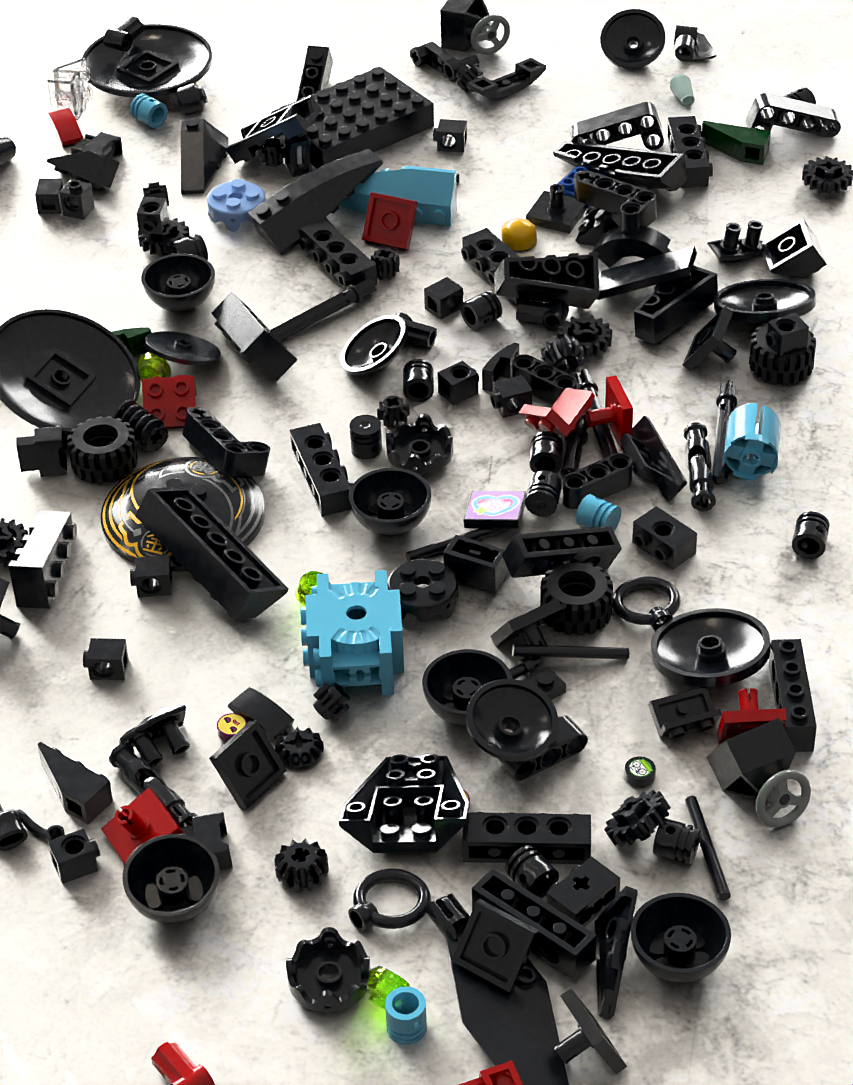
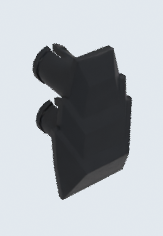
[707,220,764,263]
[119,705,190,767]

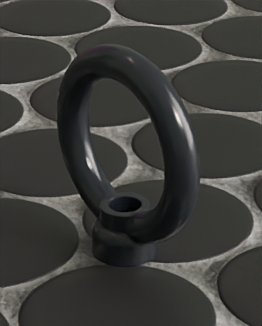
[612,576,681,632]
[348,868,431,931]

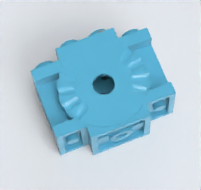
[300,570,404,695]

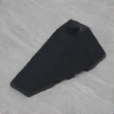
[181,118,229,194]

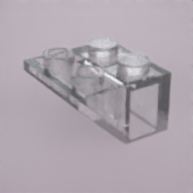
[47,58,93,121]

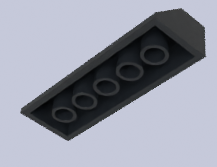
[135,486,289,620]

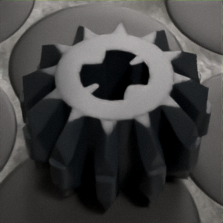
[540,334,585,374]
[274,837,329,893]

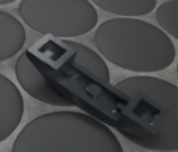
[467,58,546,98]

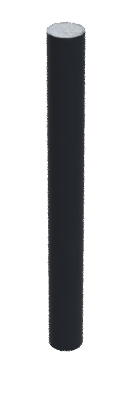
[405,528,511,561]
[512,645,630,659]
[685,796,731,901]

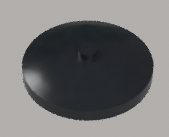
[714,279,816,323]
[651,608,771,687]

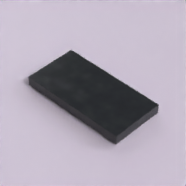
[596,246,697,300]

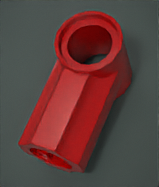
[151,1042,215,1085]

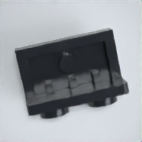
[648,687,722,739]

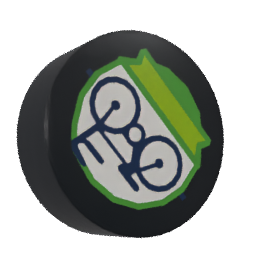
[624,756,656,787]

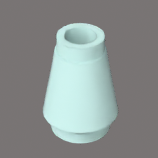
[670,74,695,106]

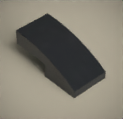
[482,342,519,392]
[227,687,294,742]

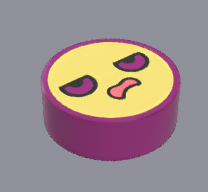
[217,713,247,742]

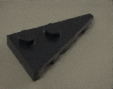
[594,886,638,1020]

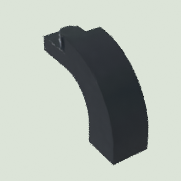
[592,226,672,268]

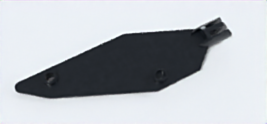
[424,893,569,1085]

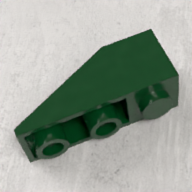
[702,121,771,165]

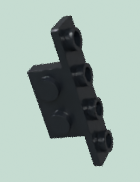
[619,416,687,501]

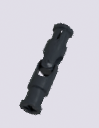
[683,422,716,512]
[109,743,198,828]

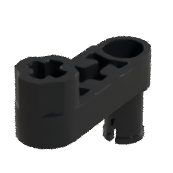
[410,41,480,80]

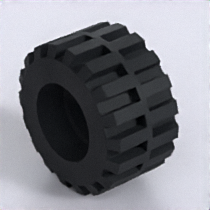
[749,323,816,385]
[67,416,138,484]
[540,561,613,636]

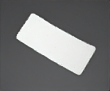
[413,401,453,428]

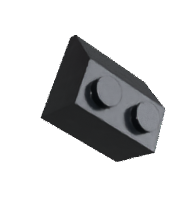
[761,218,827,277]

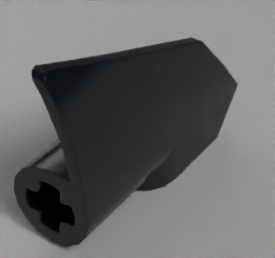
[674,25,717,62]

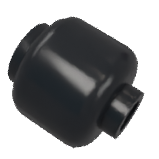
[173,83,208,115]

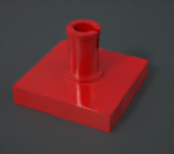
[362,192,418,249]
[586,375,633,451]
[717,688,787,744]
[101,787,184,863]

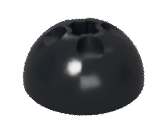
[141,254,215,312]
[349,468,431,536]
[422,649,512,726]
[122,834,220,924]
[631,893,731,983]

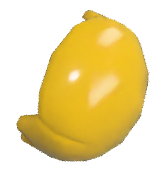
[500,218,537,251]

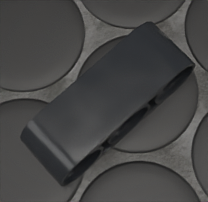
[512,354,577,405]
[563,453,632,509]
[498,715,588,781]

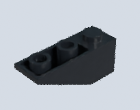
[296,45,333,101]
[47,151,120,190]
[37,742,113,825]

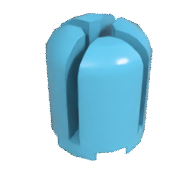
[724,403,781,481]

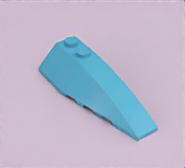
[338,166,457,226]

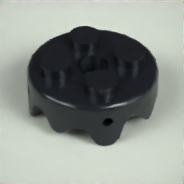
[386,414,453,476]
[387,559,459,622]
[286,927,371,1013]

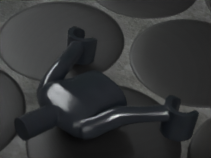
[0,804,65,850]

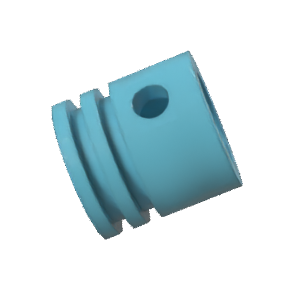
[130,94,168,128]
[576,494,621,531]
[385,987,427,1044]

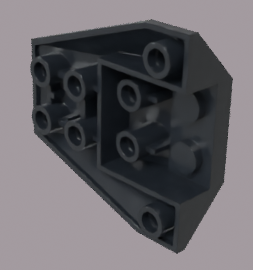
[339,754,469,853]

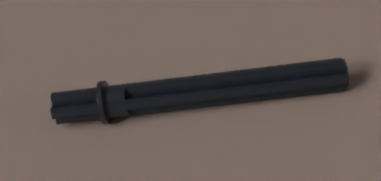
[270,278,377,341]
[575,369,618,459]
[712,380,737,484]

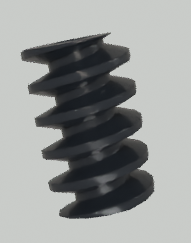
[114,400,169,452]

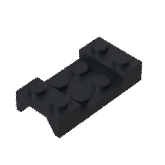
[225,95,321,164]

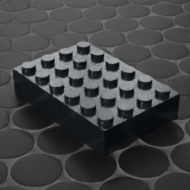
[271,66,434,169]

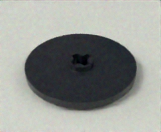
[145,331,221,366]

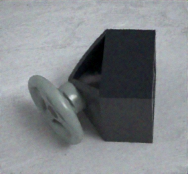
[440,0,510,55]
[706,718,811,827]

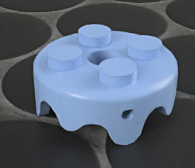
[207,179,266,232]

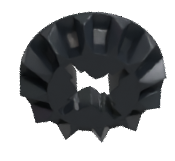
[275,726,324,767]

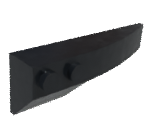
[553,141,688,191]
[248,149,383,255]

